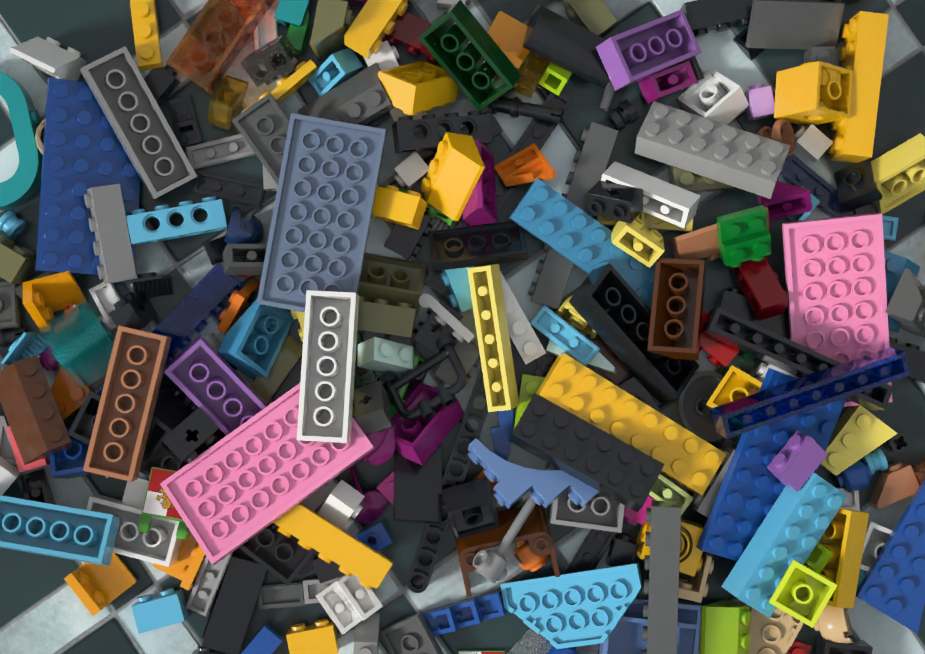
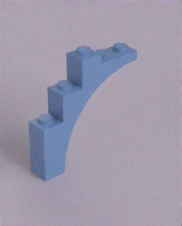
[467,438,600,509]

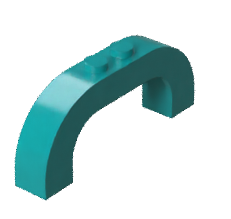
[0,71,43,211]

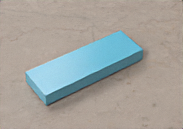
[530,305,601,367]

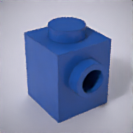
[356,519,393,551]

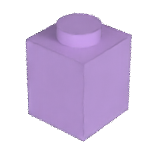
[744,83,775,122]

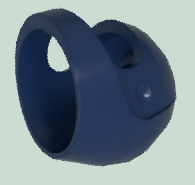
[224,206,264,244]

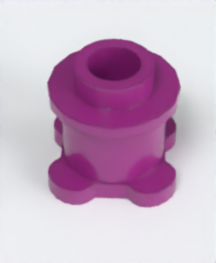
[39,341,60,372]

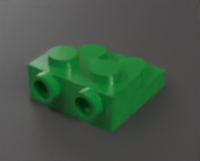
[717,205,771,268]

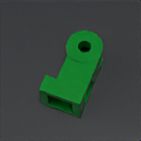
[278,11,311,55]

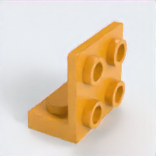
[487,11,530,71]
[23,271,86,333]
[153,531,206,590]
[64,552,137,616]

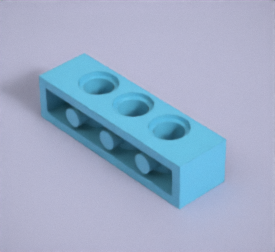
[126,196,227,246]

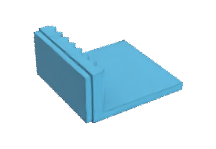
[1,332,49,365]

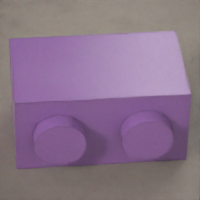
[767,431,828,492]

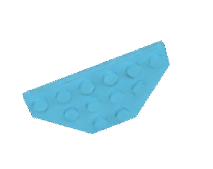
[500,563,643,649]

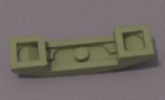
[251,335,303,404]

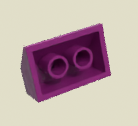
[461,139,498,226]
[391,383,465,466]

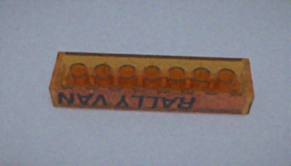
[166,0,275,95]

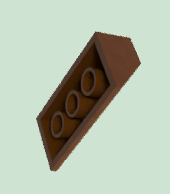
[647,258,707,360]
[0,355,72,465]

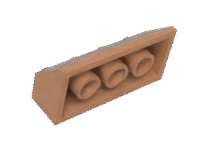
[668,207,770,261]

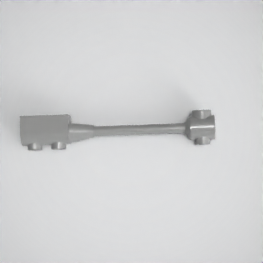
[473,463,560,584]

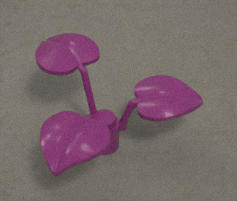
[322,427,395,523]

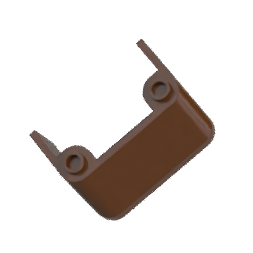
[455,504,560,597]

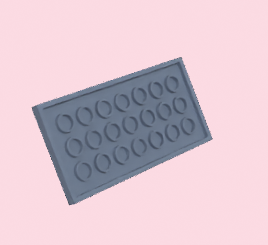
[256,113,387,312]

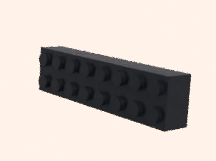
[140,432,316,586]

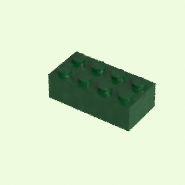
[417,0,521,111]

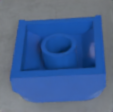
[50,428,95,479]

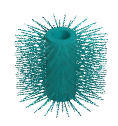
[38,300,115,387]

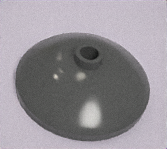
[677,371,734,442]

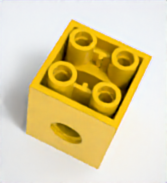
[774,61,853,126]
[636,518,704,577]

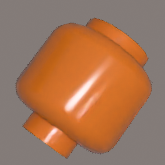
[513,540,548,572]

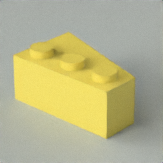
[819,405,898,476]

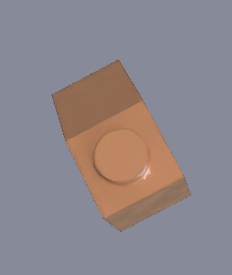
[869,461,920,509]

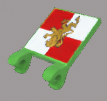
[138,467,189,539]

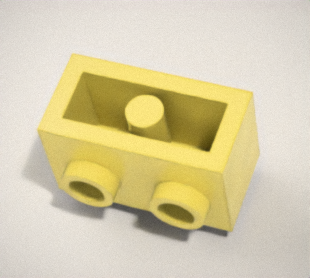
[611,217,665,268]

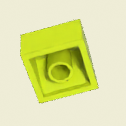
[769,560,838,628]

